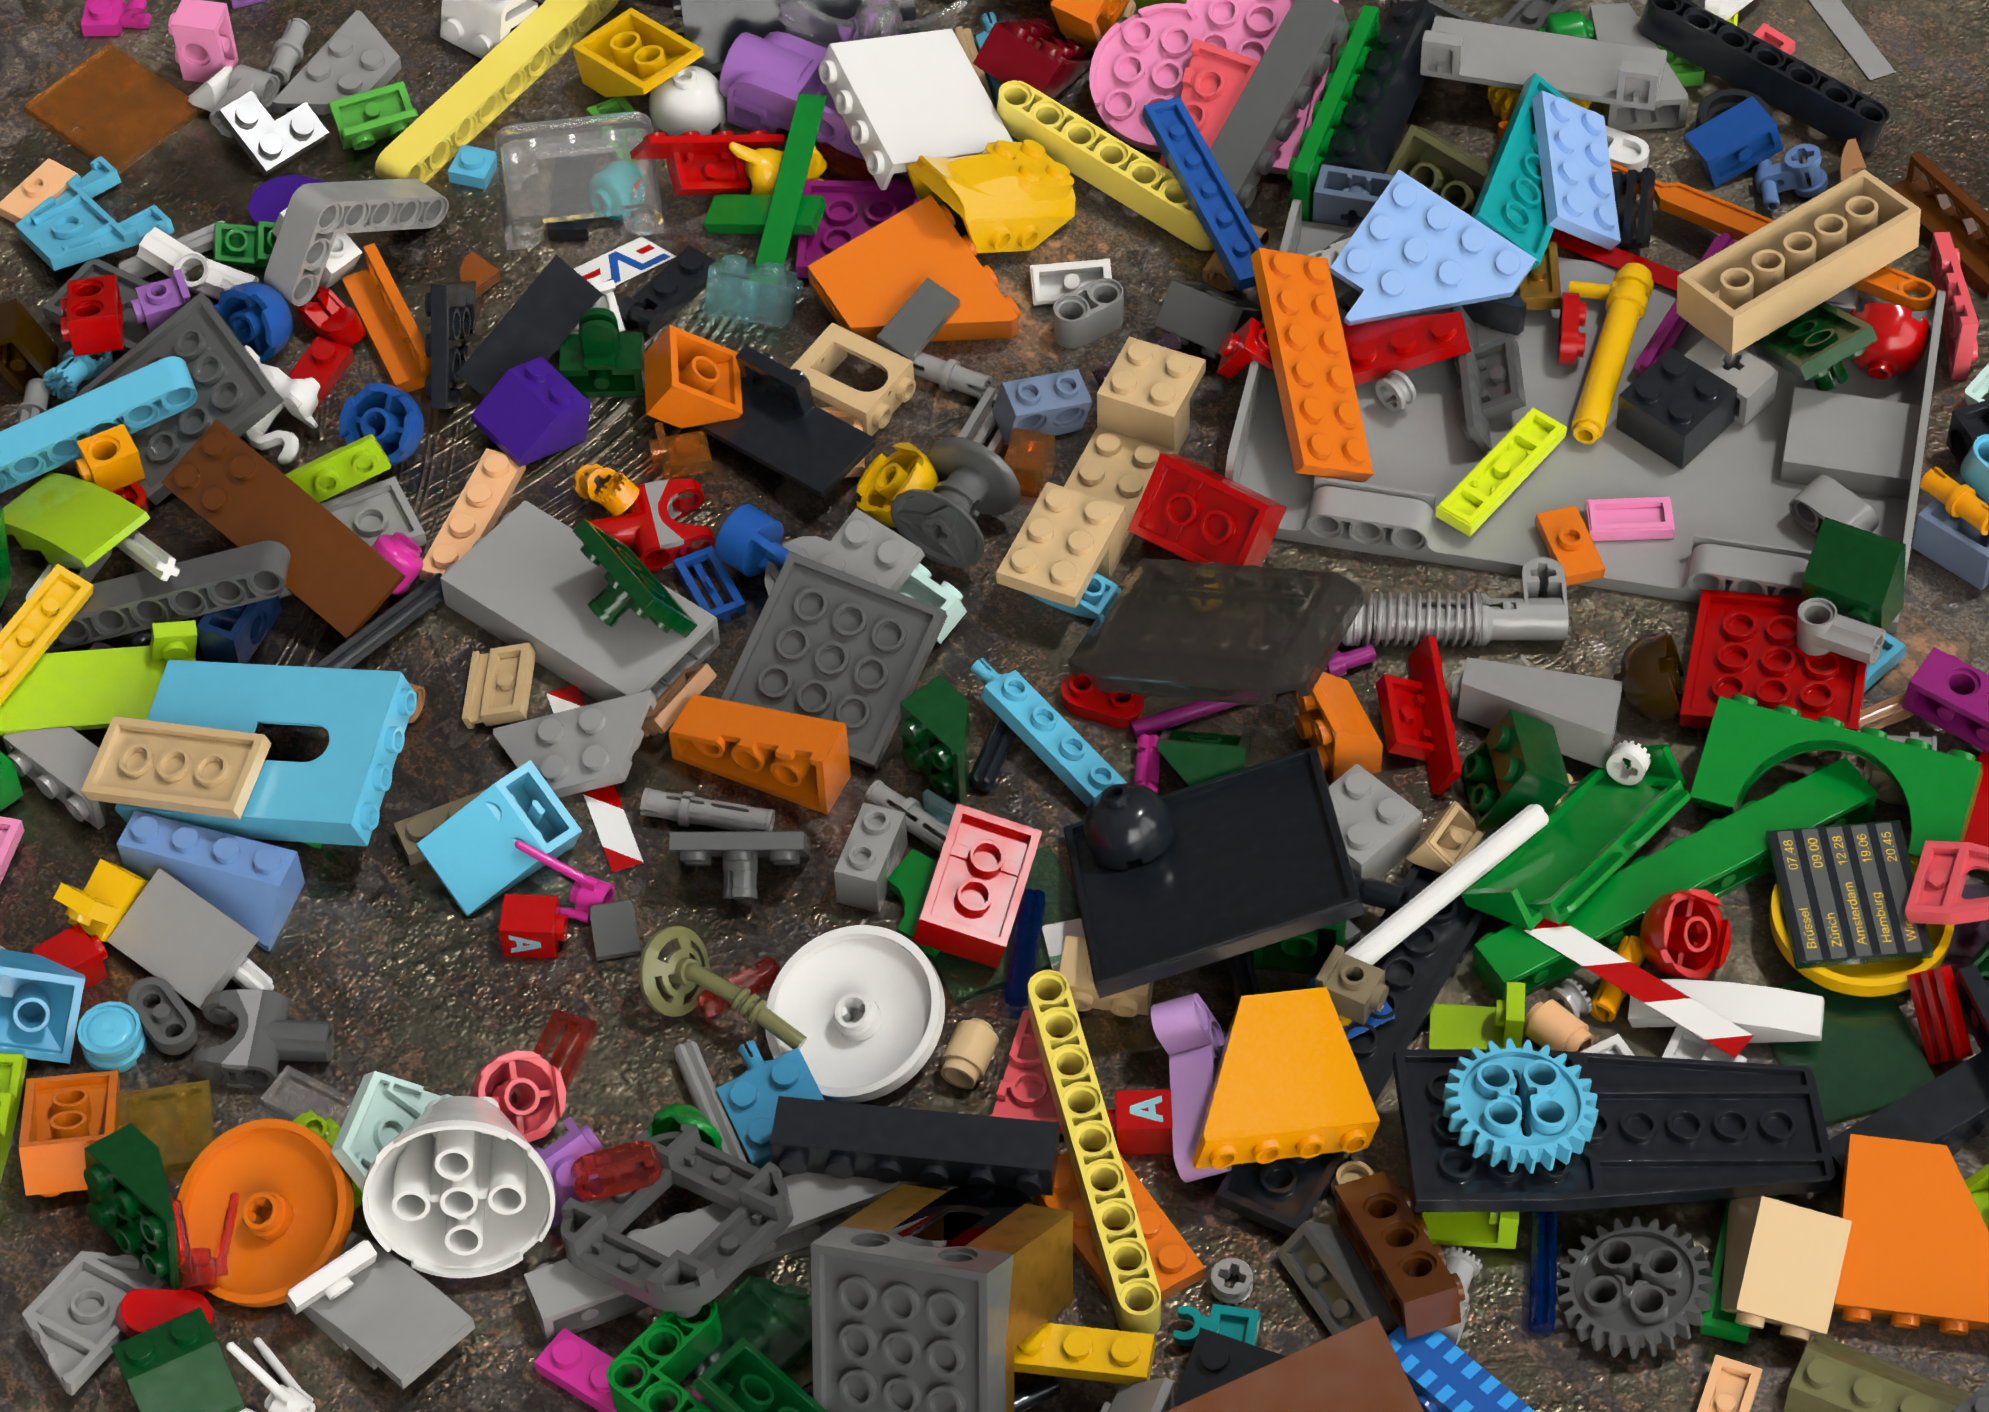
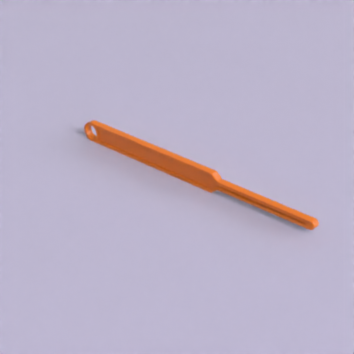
[1498,121,1936,311]

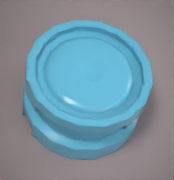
[77,1001,147,1073]

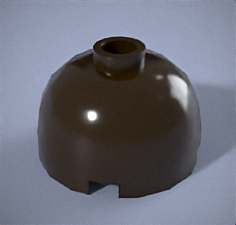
[1613,632,1684,720]

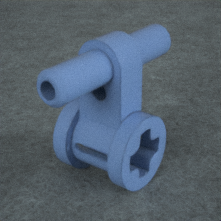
[1755,144,1829,211]

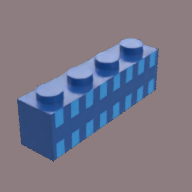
[1388,1326,1535,1412]

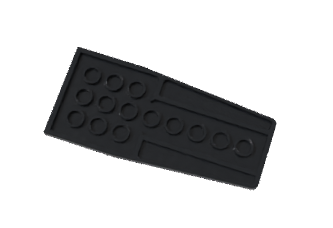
[1392,1049,1836,1212]

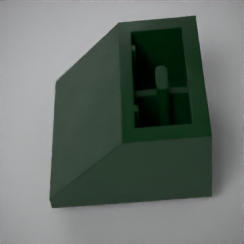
[900,675,972,805]
[1461,709,1570,831]

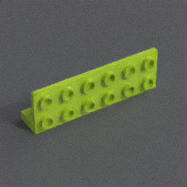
[0,620,197,736]
[1422,982,1525,1249]

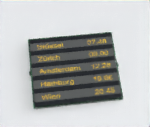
[1766,820,1933,969]

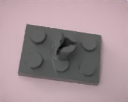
[669,831,810,900]

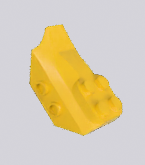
[906,139,1076,253]

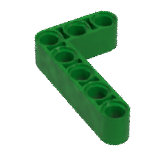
[606,1299,723,1412]

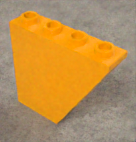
[1192,987,1380,1169]

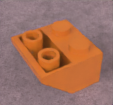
[1294,666,1383,784]

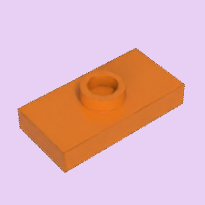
[1535,505,1605,586]

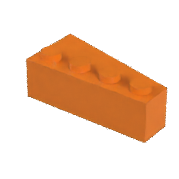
[669,694,851,815]

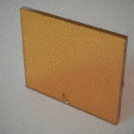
[23,44,204,174]

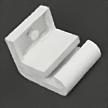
[440,0,546,59]

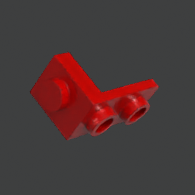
[1217,318,1274,380]

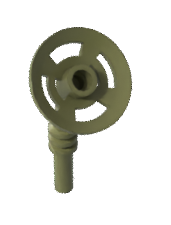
[639,926,807,1049]

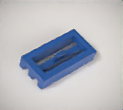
[673,545,747,623]

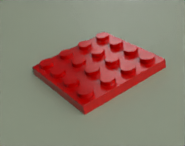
[1680,589,1868,731]

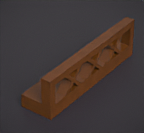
[1890,151,1989,297]

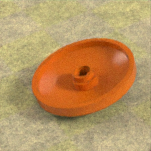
[174,1119,354,1308]

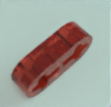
[571,1141,662,1201]

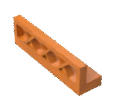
[341,243,431,393]

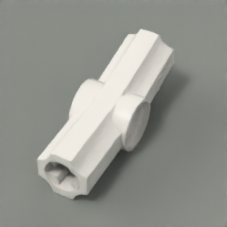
[136,227,259,300]

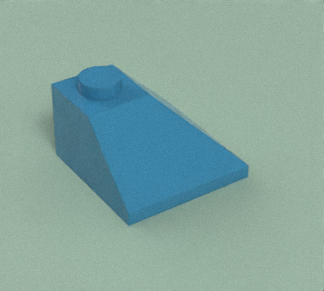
[0,949,85,1064]

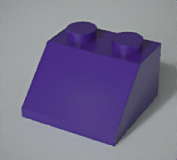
[471,356,591,467]

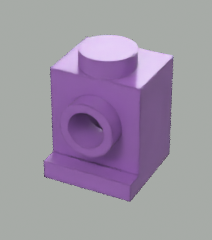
[130,269,192,334]

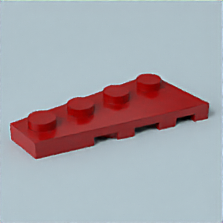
[1342,312,1472,386]

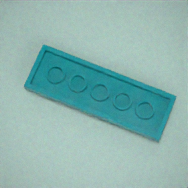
[1471,73,1571,272]

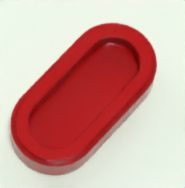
[116,1289,213,1337]

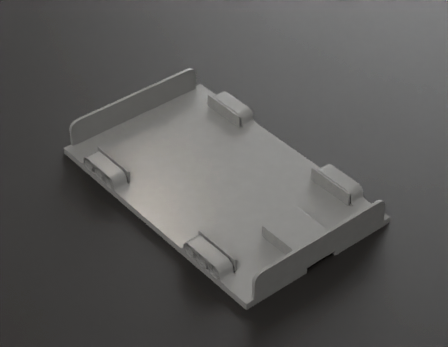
[1225,199,1946,634]

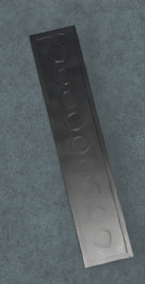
[1215,863,1489,1237]

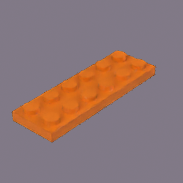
[1250,248,1374,482]

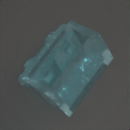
[704,255,803,328]

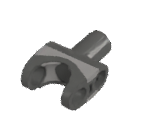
[191,989,334,1089]

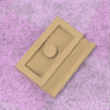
[462,642,536,729]

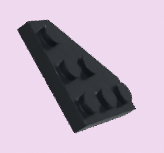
[425,281,476,409]

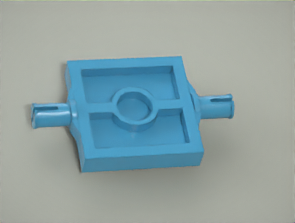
[716,1040,824,1169]

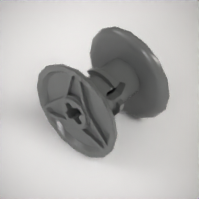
[891,436,1021,568]

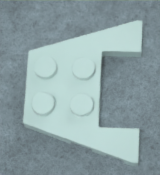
[331,1071,454,1193]

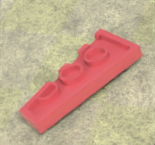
[1159,38,1260,171]
[1928,232,1979,381]

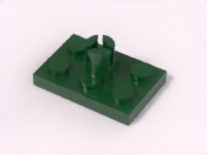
[1753,302,1878,391]
[573,519,698,638]

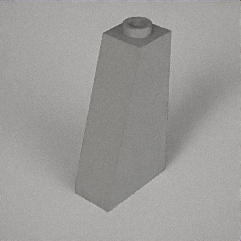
[1589,2,1689,131]
[1451,657,1623,769]

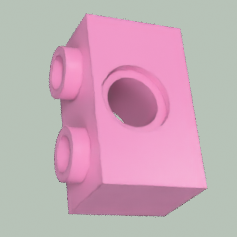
[168,0,239,83]

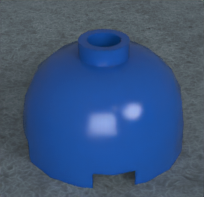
[214,281,293,363]
[339,383,424,466]

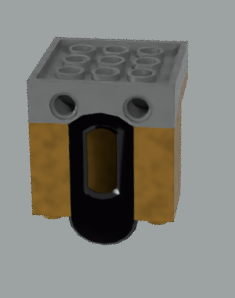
[811,1184,1073,1412]

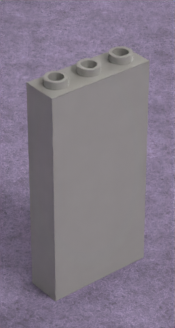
[440,500,720,702]

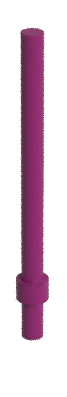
[1129,644,1377,739]

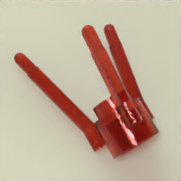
[170,1192,239,1292]

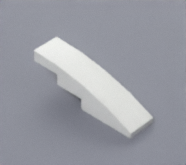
[1628,979,1825,1043]

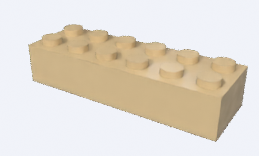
[1676,169,1921,355]

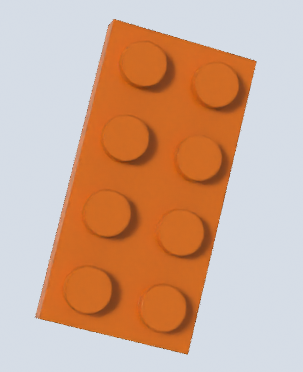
[1034,1149,1205,1311]

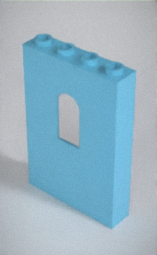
[115,660,417,846]

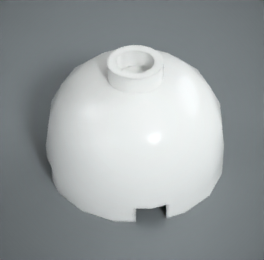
[649,66,727,136]

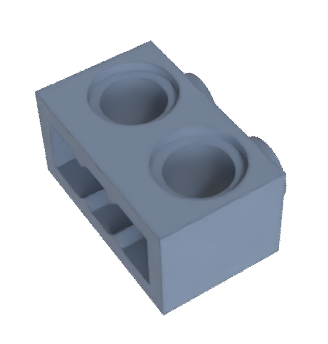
[992,369,1092,444]

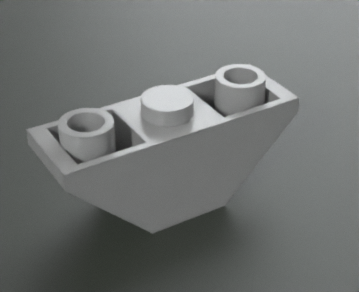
[3,727,107,830]

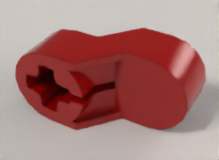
[294,286,366,347]

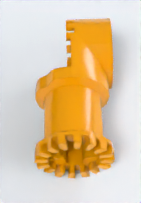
[573,463,640,516]

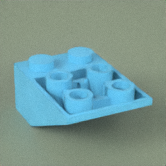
[416,760,582,917]

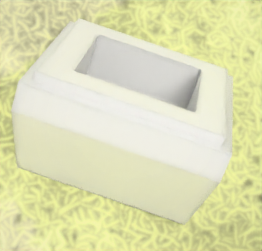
[188,65,234,112]

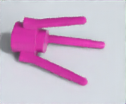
[515,840,615,923]

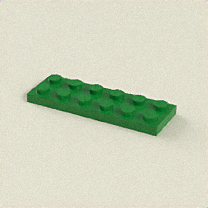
[1287,5,1379,222]

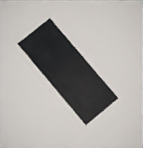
[456,255,603,398]

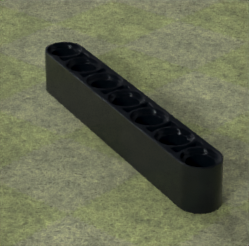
[1638,0,1890,153]

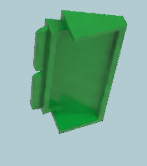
[1461,744,1691,931]

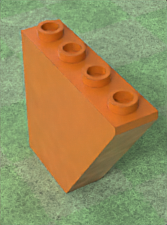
[807,194,1021,344]
[1832,1134,1989,1338]

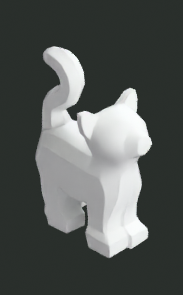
[241,345,321,465]

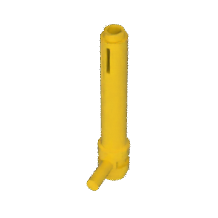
[1568,263,1654,444]

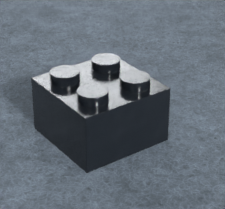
[1616,348,1737,469]

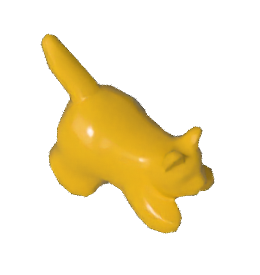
[729,142,827,195]

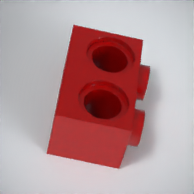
[60,274,124,357]

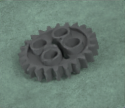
[1556,1217,1715,1359]

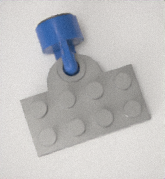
[714,504,925,596]

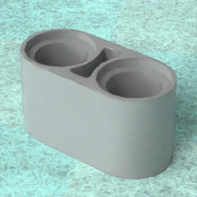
[1053,278,1124,349]
[1789,475,1879,537]

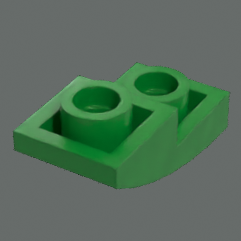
[213,221,277,267]

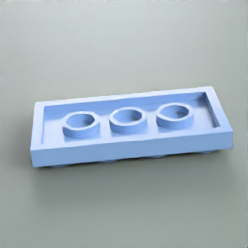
[1532,90,1621,250]

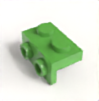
[329,81,418,150]

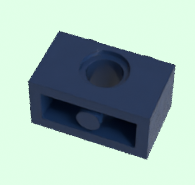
[196,596,283,664]

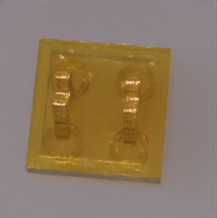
[117,1080,215,1174]

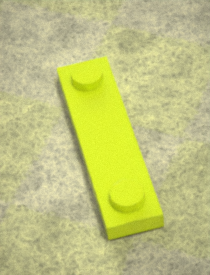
[1435,407,1567,537]

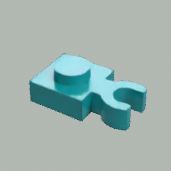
[1173,1304,1261,1347]

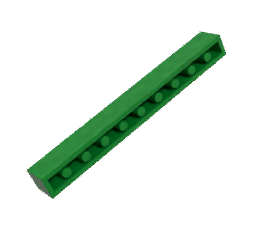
[1472,757,1878,1000]

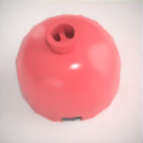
[471,1050,566,1142]

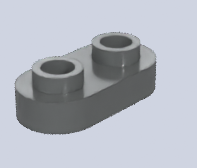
[128,977,198,1055]

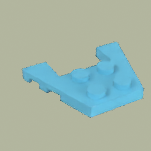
[15,156,175,271]

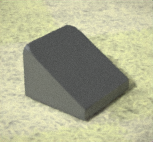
[589,900,641,961]

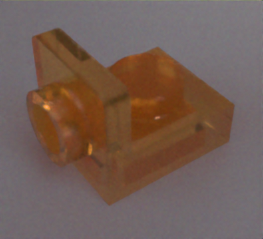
[649,422,713,479]

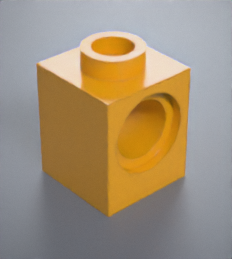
[75,423,145,492]

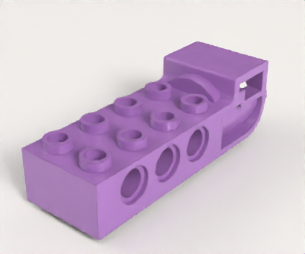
[719,31,910,178]

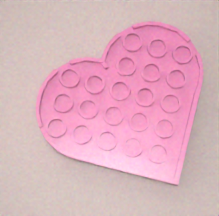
[1089,0,1339,176]

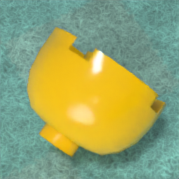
[856,442,939,528]

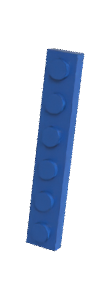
[1142,97,1264,291]

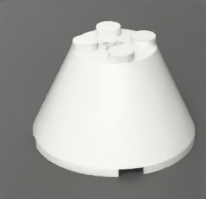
[362,1096,555,1278]

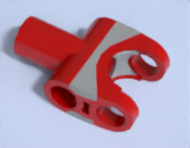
[589,478,715,571]

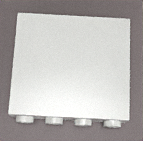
[818,28,1013,190]

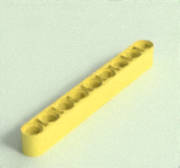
[375,0,619,184]
[1028,970,1161,1334]

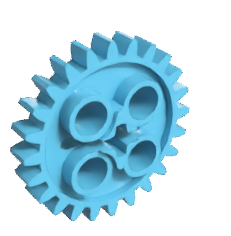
[1442,1038,1598,1173]

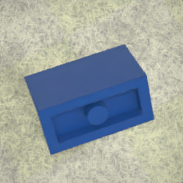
[1684,96,1783,188]

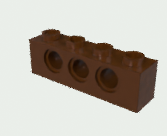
[1334,1170,1465,1339]

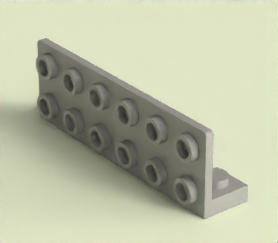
[1420,16,1667,111]

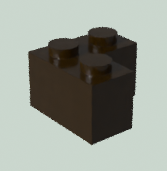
[0,298,59,396]

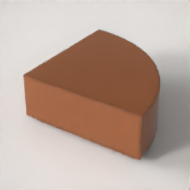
[459,251,501,298]

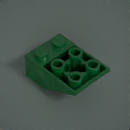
[83,1123,180,1290]

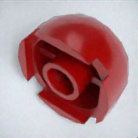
[1849,303,1931,380]
[1640,889,1731,980]

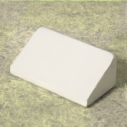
[1029,259,1112,306]

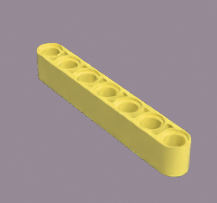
[996,80,1215,251]

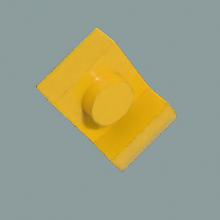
[53,859,149,942]

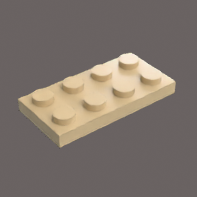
[81,716,272,819]

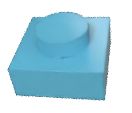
[447,144,500,190]

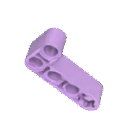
[1150,993,1232,1183]

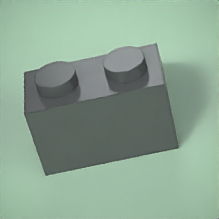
[1155,280,1263,360]

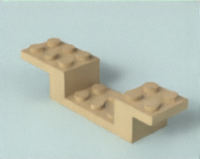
[996,336,1206,609]

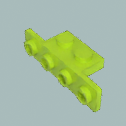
[284,434,391,503]

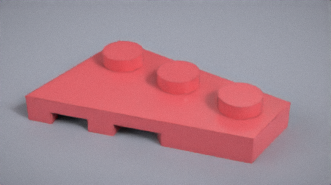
[990,1010,1077,1134]

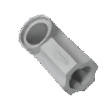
[209,64,280,138]
[1796,598,1886,665]

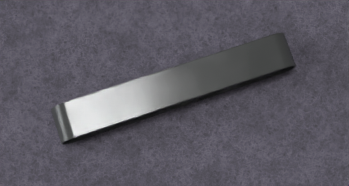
[45,540,291,653]

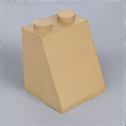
[1721,1196,1852,1342]

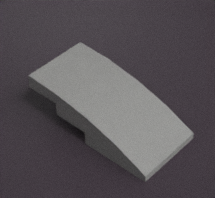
[301,1231,475,1390]

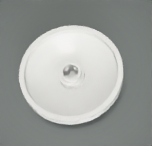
[765,925,945,1103]

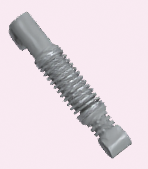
[1264,557,1569,650]

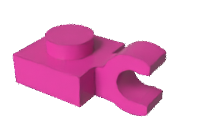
[80,0,151,37]

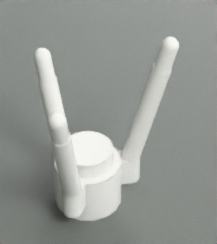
[226,1337,316,1412]

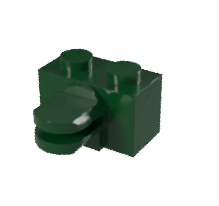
[559,307,645,398]

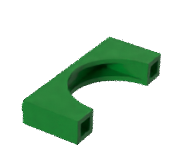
[1690,694,1983,858]

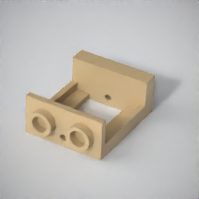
[790,322,916,436]

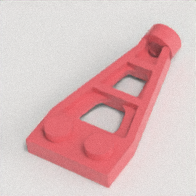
[1905,841,1989,925]

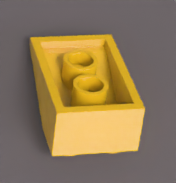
[572,7,704,97]

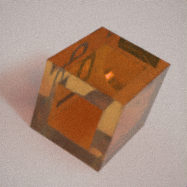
[1004,428,1056,499]

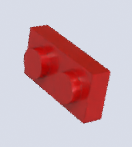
[288,336,354,414]

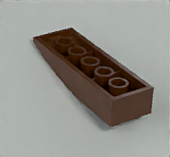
[161,419,406,639]

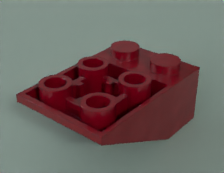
[973,17,1092,99]

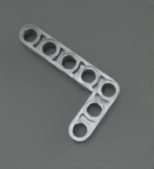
[264,178,449,307]

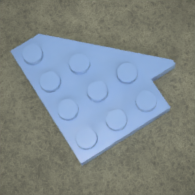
[1330,170,1536,326]

